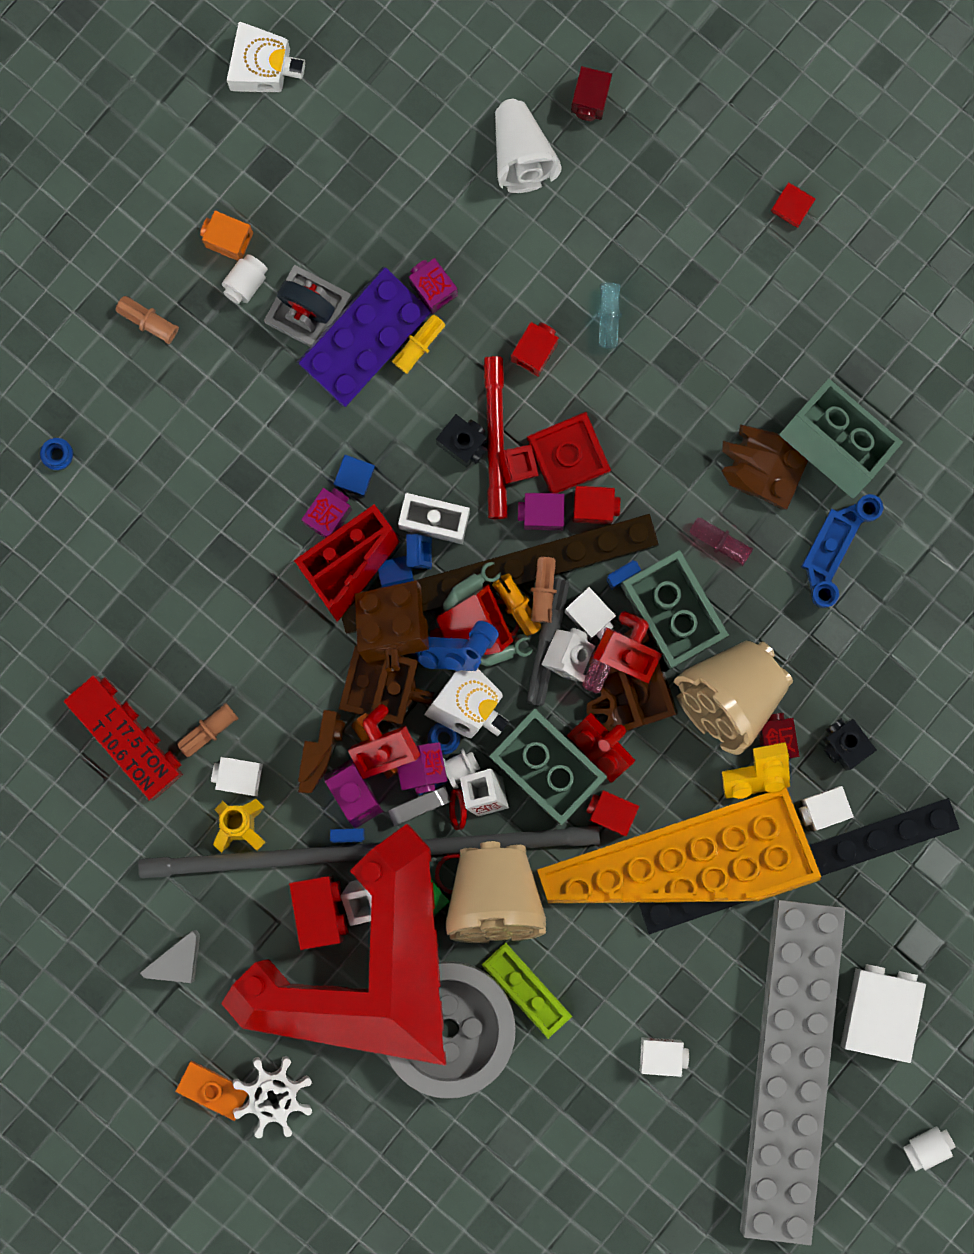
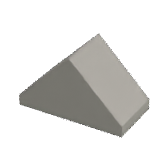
[140,930,200,983]

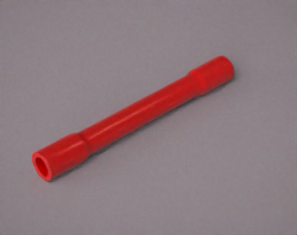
[484,356,507,519]

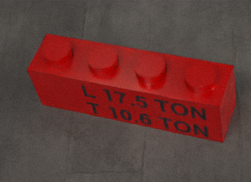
[63,675,183,801]

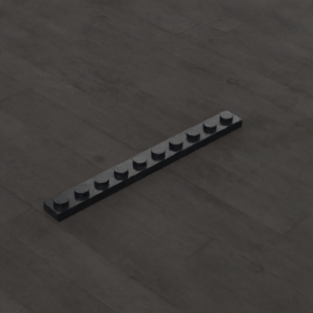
[638,798,960,934]

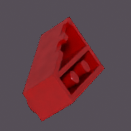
[294,504,400,622]

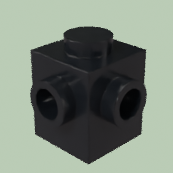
[436,414,488,468]
[822,718,877,771]

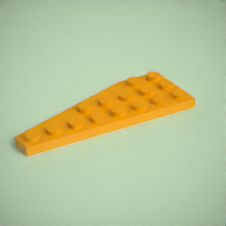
[537,787,821,903]

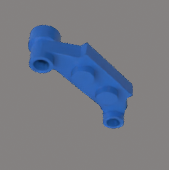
[801,494,883,608]
[406,621,499,671]

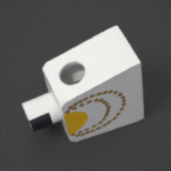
[227,22,305,92]
[424,669,509,738]

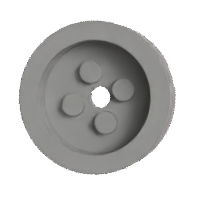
[386,961,516,1098]

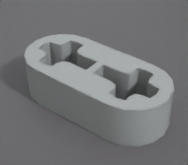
[388,787,452,826]

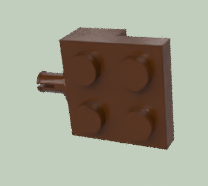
[355,580,429,673]
[339,646,434,726]

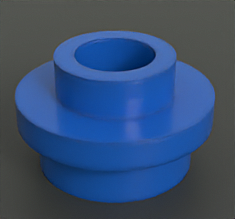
[40,438,73,470]
[428,723,460,755]

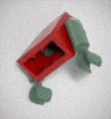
[430,562,533,667]

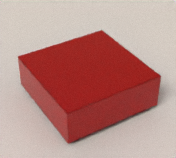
[771,182,816,228]
[498,444,539,484]

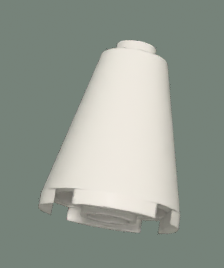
[495,99,562,193]

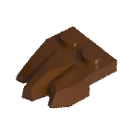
[722,424,808,510]
[587,660,678,731]
[298,710,345,793]

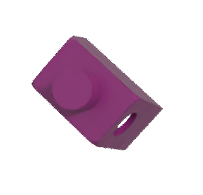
[324,758,384,829]

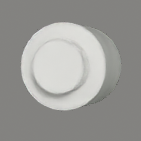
[222,254,268,304]
[903,1126,956,1171]

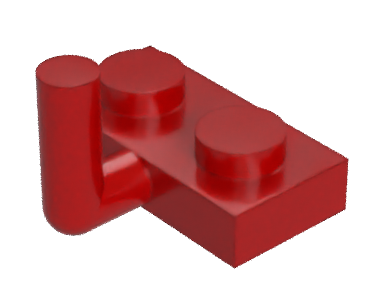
[593,611,662,683]
[348,704,421,779]
[567,713,636,783]

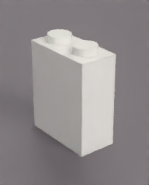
[840,964,926,1063]

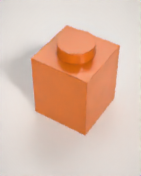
[200,211,253,261]

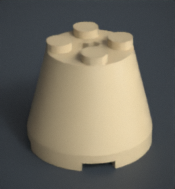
[674,641,793,755]
[446,841,546,943]

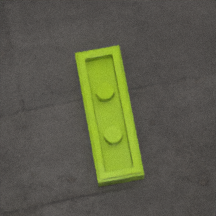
[481,942,572,1039]

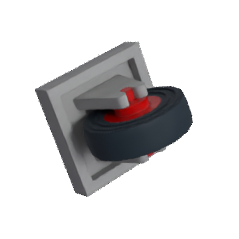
[264,265,352,347]

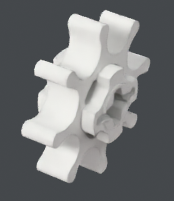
[233,1056,312,1138]

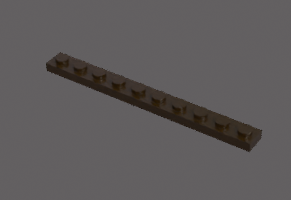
[341,514,659,635]

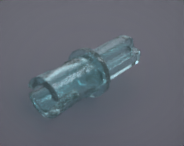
[597,283,622,349]

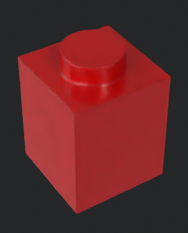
[511,322,559,377]
[573,486,621,525]
[586,790,640,836]

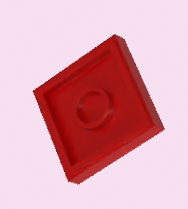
[527,412,611,494]

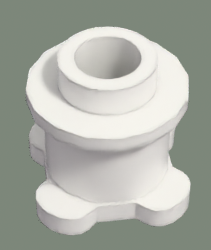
[443,749,480,789]

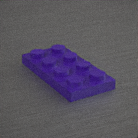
[296,267,431,407]

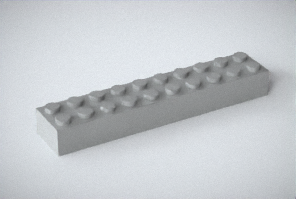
[740,899,846,1245]

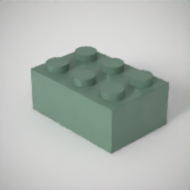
[779,378,903,499]
[621,550,729,670]
[489,709,607,825]

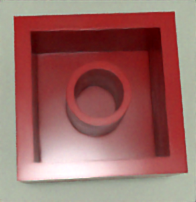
[289,875,349,950]

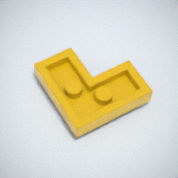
[722,742,790,799]

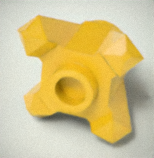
[213,799,265,853]

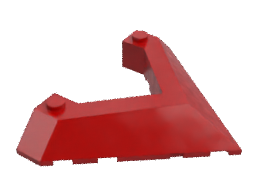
[221,824,446,1066]

